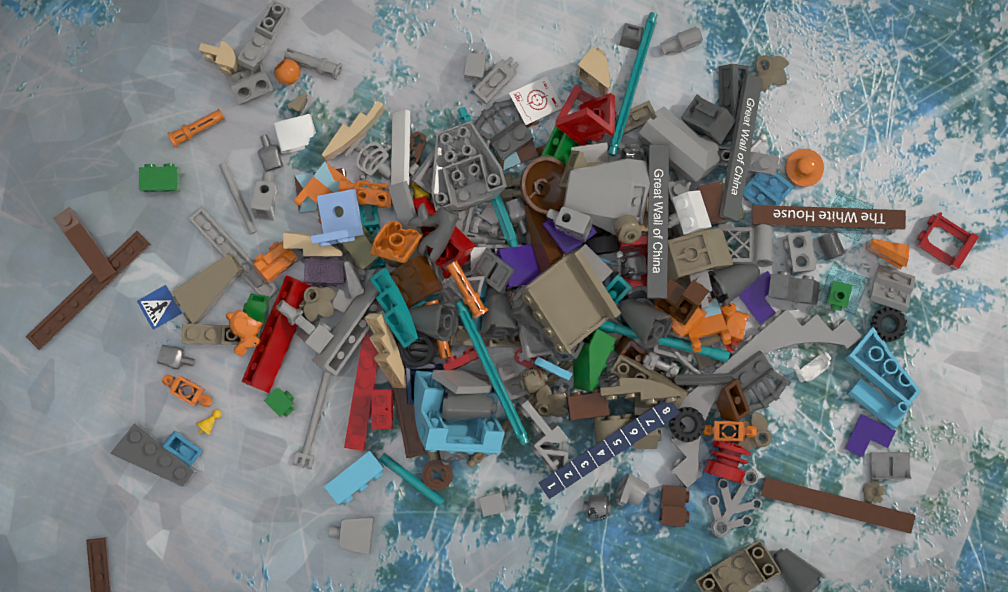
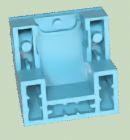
[414,371,505,455]

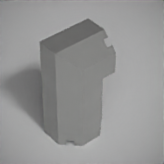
[638,107,721,182]

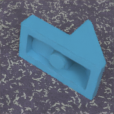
[162,430,203,466]

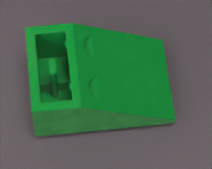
[573,329,616,392]

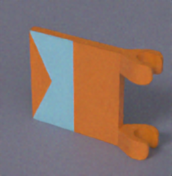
[294,161,353,224]
[688,298,731,353]

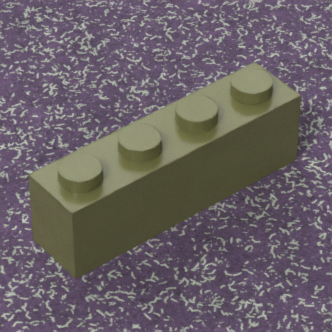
[316,206,382,270]

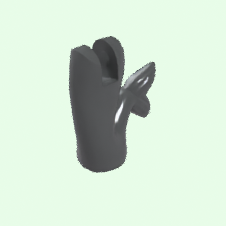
[407,203,459,263]

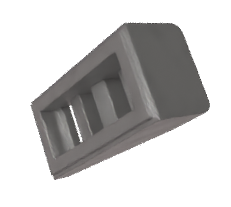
[344,253,364,298]

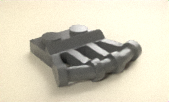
[474,97,534,160]
[730,350,791,415]

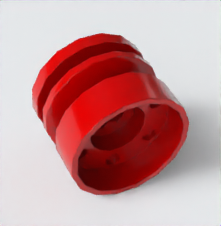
[703,440,752,484]

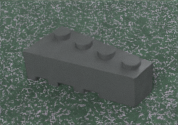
[110,423,198,487]

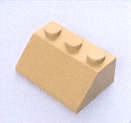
[576,47,611,96]

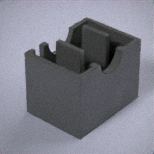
[681,94,736,144]

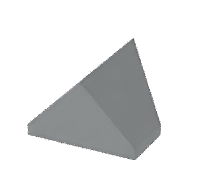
[441,276,485,313]

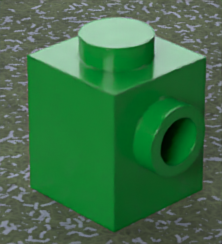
[826,281,852,311]
[243,293,270,324]
[264,387,295,417]

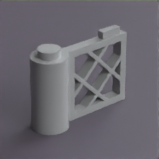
[715,224,773,267]

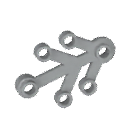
[707,470,763,537]

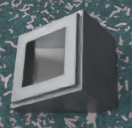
[620,23,643,50]

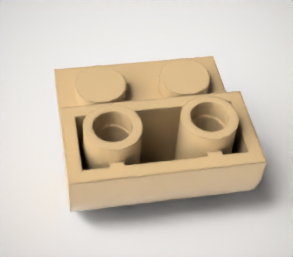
[199,41,240,76]

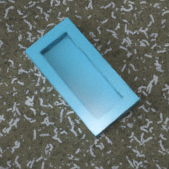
[534,357,573,381]

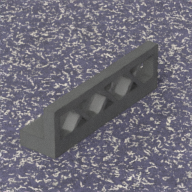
[719,64,748,142]
[509,300,585,362]

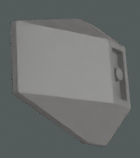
[431,121,507,211]
[563,158,650,235]

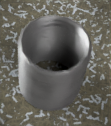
[817,231,846,261]

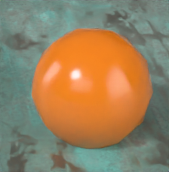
[274,59,301,85]

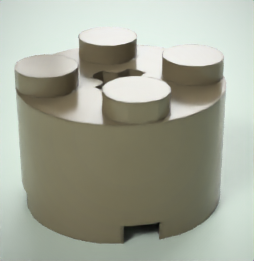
[594,414,632,444]

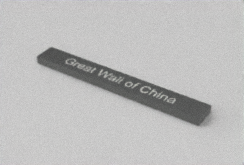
[719,73,763,223]
[647,145,669,299]

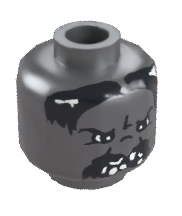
[621,252,647,280]
[583,495,611,521]

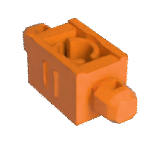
[162,374,213,407]
[703,420,757,442]

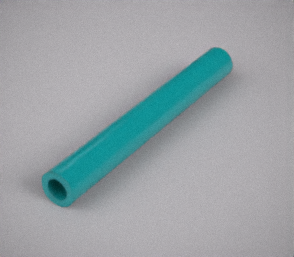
[379,453,445,507]

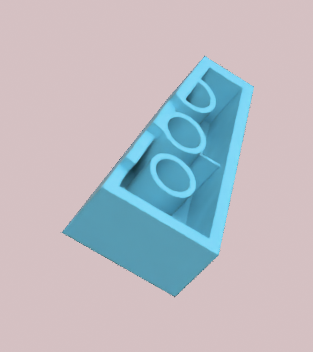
[844,327,921,406]

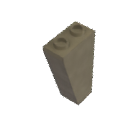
[172,254,243,324]

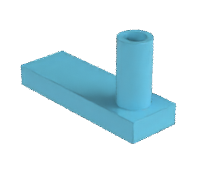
[848,378,909,430]

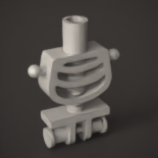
[342,133,392,180]

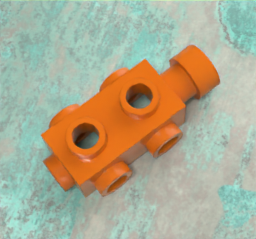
[338,179,392,208]

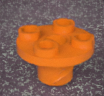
[785,149,824,187]

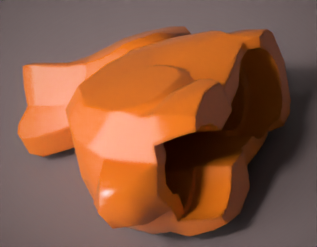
[720,303,749,346]
[226,310,263,357]

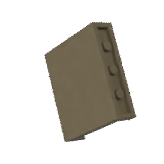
[520,249,621,354]

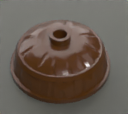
[520,157,566,215]

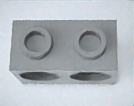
[227,62,274,104]
[783,231,816,274]

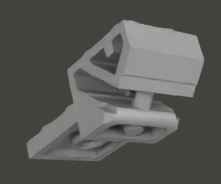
[518,396,569,473]

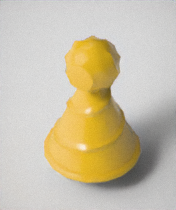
[410,182,431,200]
[196,409,222,436]

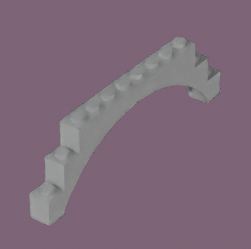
[670,309,862,488]

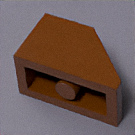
[716,379,751,422]

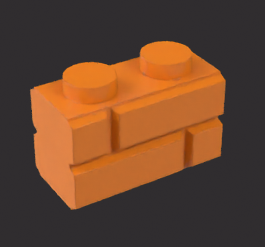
[253,241,298,285]

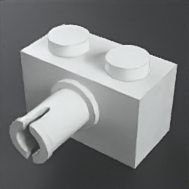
[668,190,712,235]

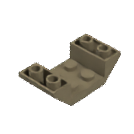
[667,228,733,283]
[695,539,782,592]

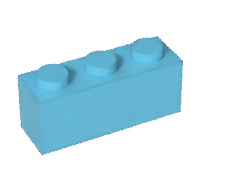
[324,450,385,505]

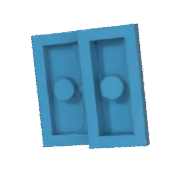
[743,171,794,206]

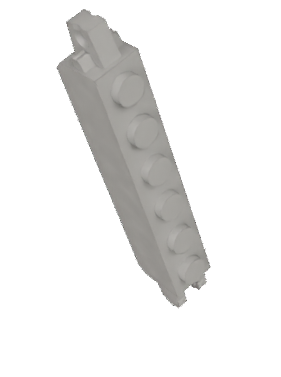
[668,170,712,309]

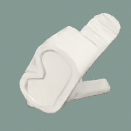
[794,352,831,383]

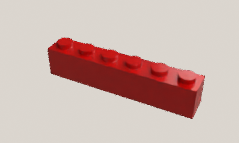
[241,275,312,393]
[344,334,379,451]

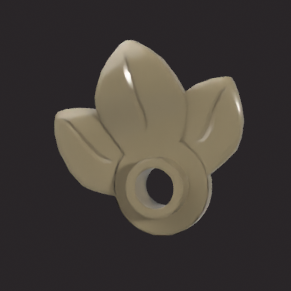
[755,55,789,91]
[303,286,337,322]
[534,384,569,417]
[736,412,772,450]

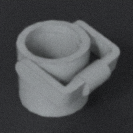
[614,473,649,506]

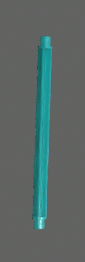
[608,12,658,156]
[457,107,518,248]
[455,300,529,445]

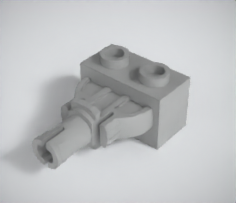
[276,300,334,354]

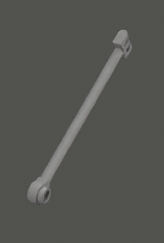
[293,326,336,469]

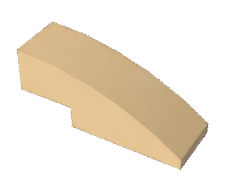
[283,231,342,256]

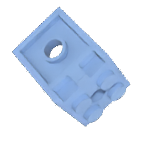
[310,189,363,247]

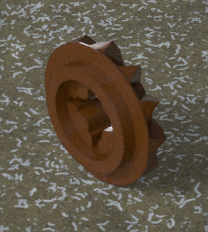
[422,460,453,490]

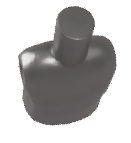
[258,135,284,172]
[504,197,529,234]
[157,345,195,370]

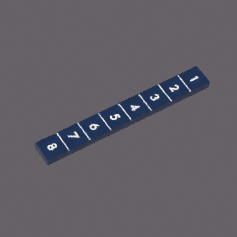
[538,400,680,499]

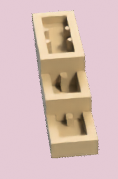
[322,100,386,161]
[364,313,406,388]

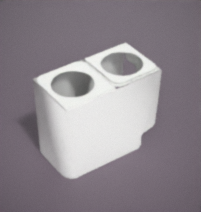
[274,114,316,154]

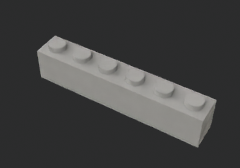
[312,267,391,376]

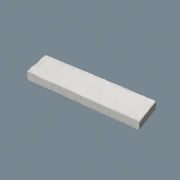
[391,109,410,185]

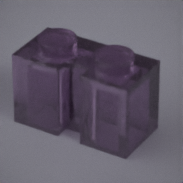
[304,256,345,284]

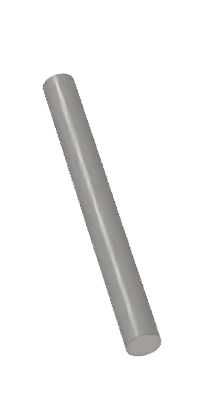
[219,162,257,235]

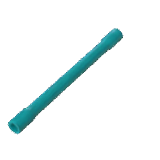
[597,320,730,362]

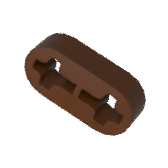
[409,132,427,167]

